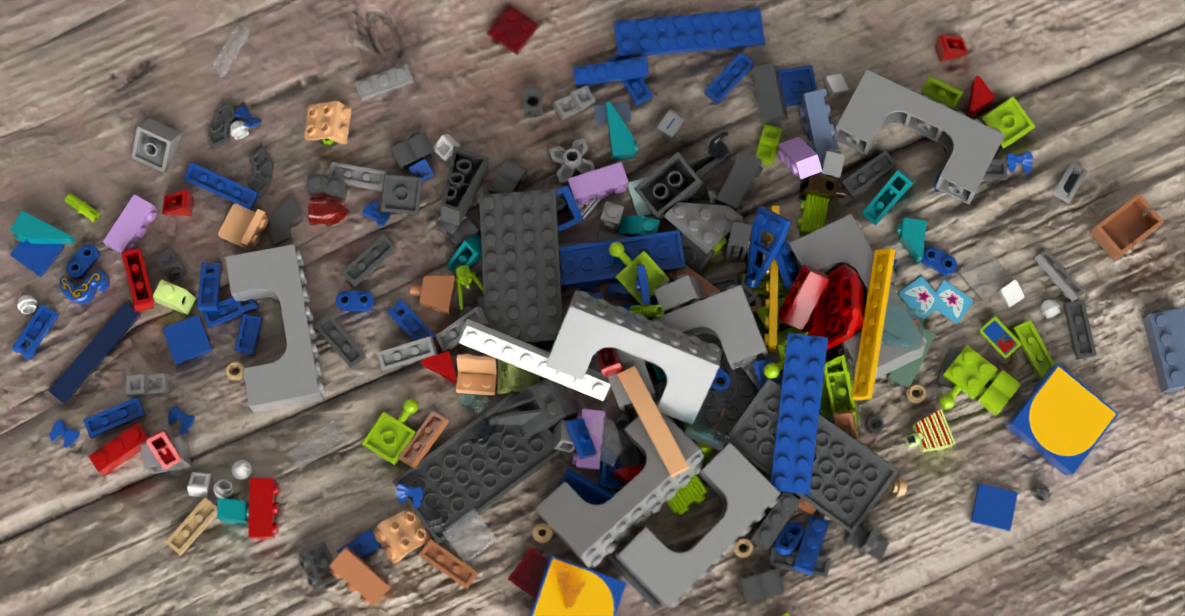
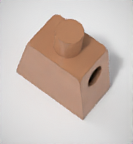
[410,276,456,315]

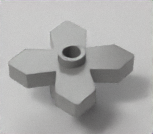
[549,138,595,185]

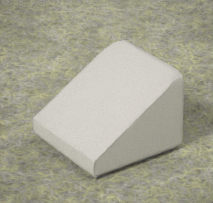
[824,74,849,97]
[433,134,461,161]
[998,279,1025,308]
[187,472,212,498]

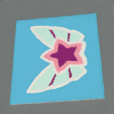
[898,276,945,321]
[936,280,974,324]

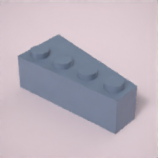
[798,89,839,165]
[1143,308,1185,393]

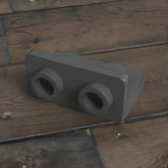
[299,541,338,590]

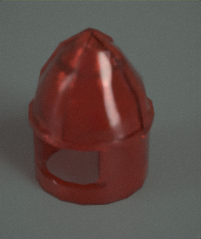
[308,197,350,227]

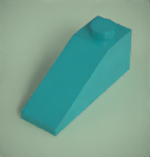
[606,102,638,161]
[861,169,915,226]
[10,211,76,244]

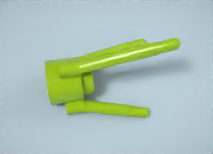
[455,265,484,310]

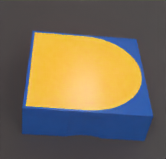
[1005,364,1119,476]
[528,556,626,616]

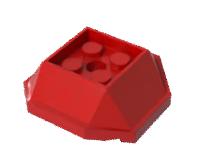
[802,265,865,350]

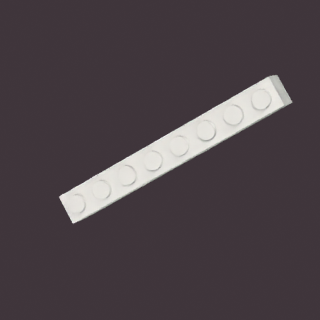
[459,319,611,401]

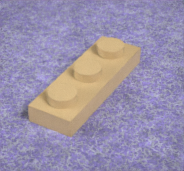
[165,497,217,556]

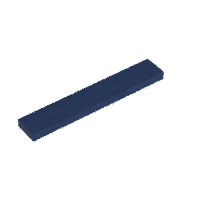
[49,303,141,404]

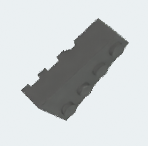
[441,146,489,226]

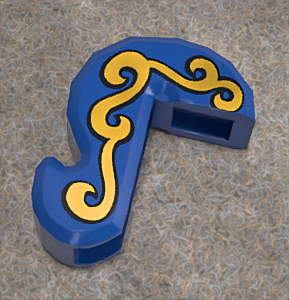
[60,270,110,305]

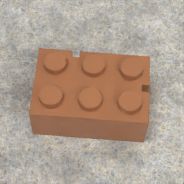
[1090,193,1164,261]
[329,546,391,606]

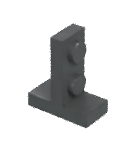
[844,527,889,561]

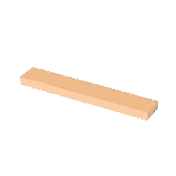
[617,366,689,478]

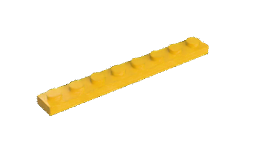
[764,206,779,353]
[851,248,895,400]

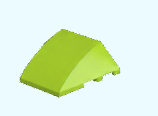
[819,354,859,430]

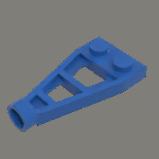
[744,206,791,288]

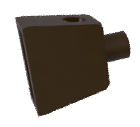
[799,173,846,202]

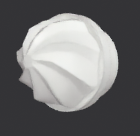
[230,121,249,140]
[17,295,37,314]
[1041,300,1061,319]
[232,460,252,480]
[213,479,233,499]

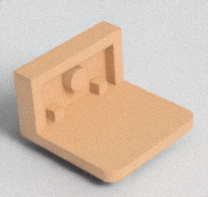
[304,101,351,144]
[218,204,268,251]
[373,508,431,565]

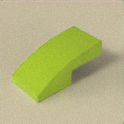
[755,124,783,166]

